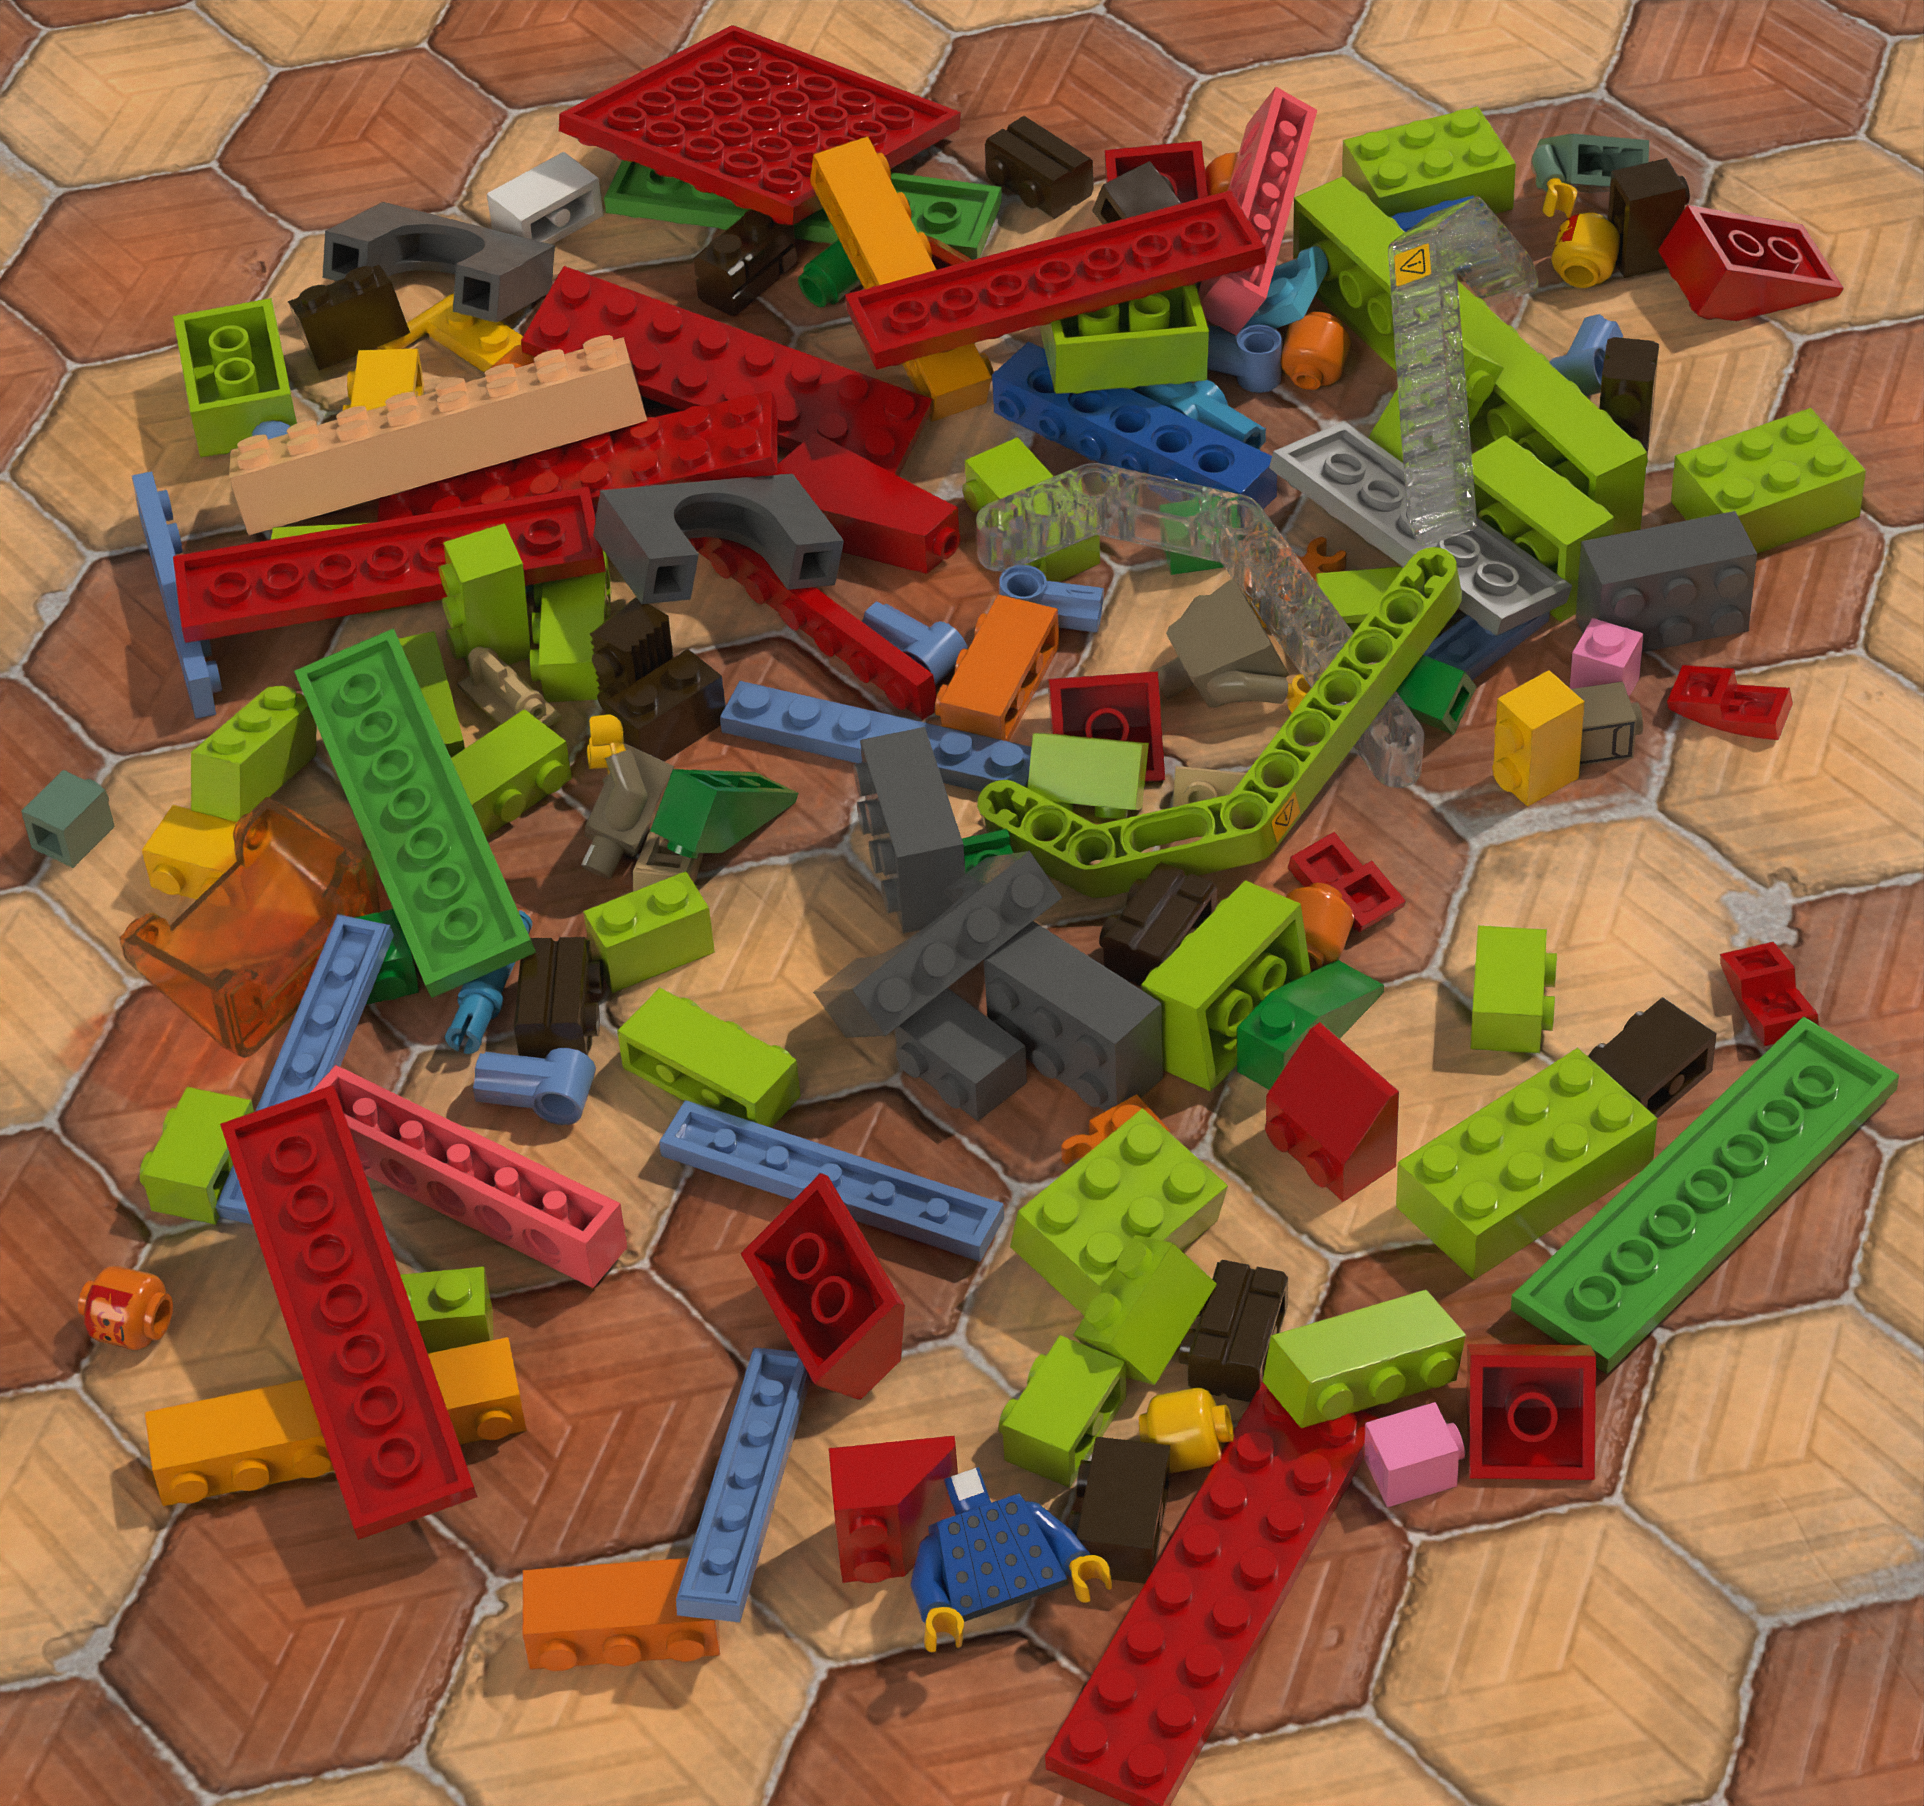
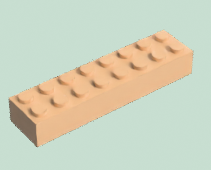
[229,335,647,536]

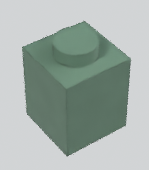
[21,770,115,868]

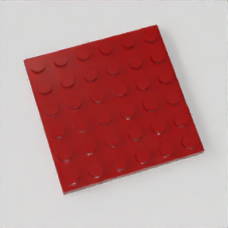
[559,25,961,225]

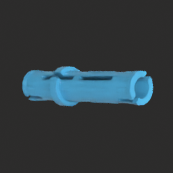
[445,910,533,1054]

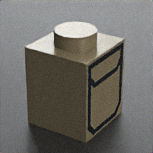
[1571,682,1643,766]

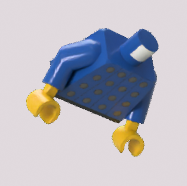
[910,1467,1112,1652]

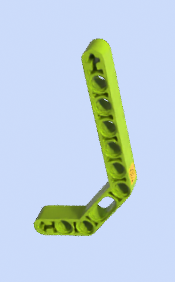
[977,547,1462,898]

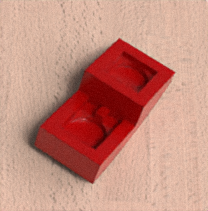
[1667,665,1793,740]
[1287,832,1406,932]
[1720,942,1819,1046]

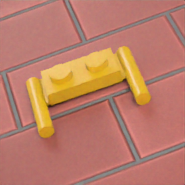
[376,294,523,373]

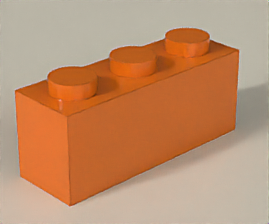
[935,594,1059,742]
[522,1558,720,1671]

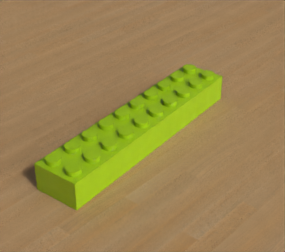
[1293,176,1648,535]

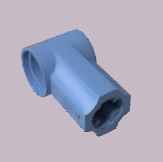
[1549,314,1623,397]
[1207,325,1282,393]
[999,565,1104,632]
[862,601,968,685]
[473,1048,596,1125]

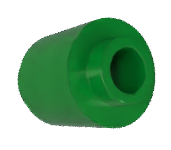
[798,239,862,308]

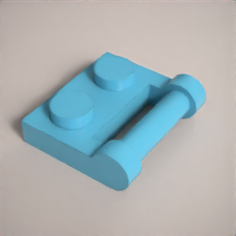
[1218,246,1328,332]

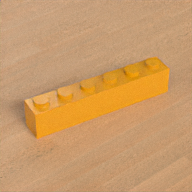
[810,137,994,422]
[145,1337,527,1506]

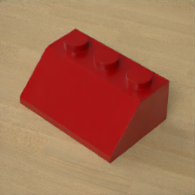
[740,1173,905,1400]

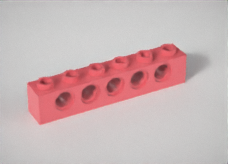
[1198,87,1317,336]
[310,1065,628,1288]

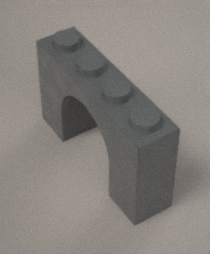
[322,202,555,323]
[593,474,844,604]
[813,851,1062,1038]

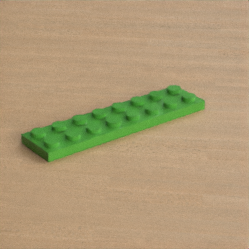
[604,160,1002,260]
[294,628,536,998]
[1511,1016,1899,1374]

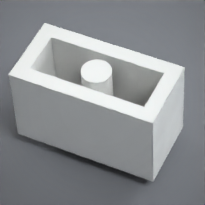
[487,152,603,244]

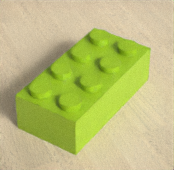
[1396,1048,1658,1280]

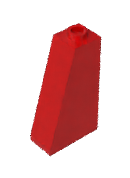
[765,433,960,574]

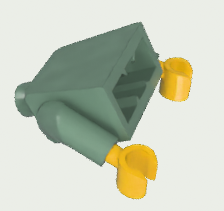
[1531,134,1649,218]

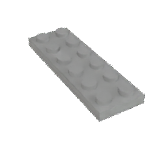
[1269,421,1572,636]

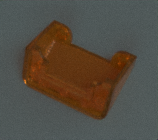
[119,797,380,1058]

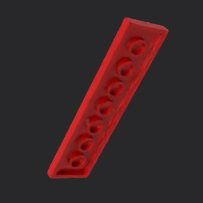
[845,190,1266,370]
[521,266,933,476]
[377,390,778,522]
[173,487,606,643]
[220,1085,477,1540]
[1045,1381,1379,1806]

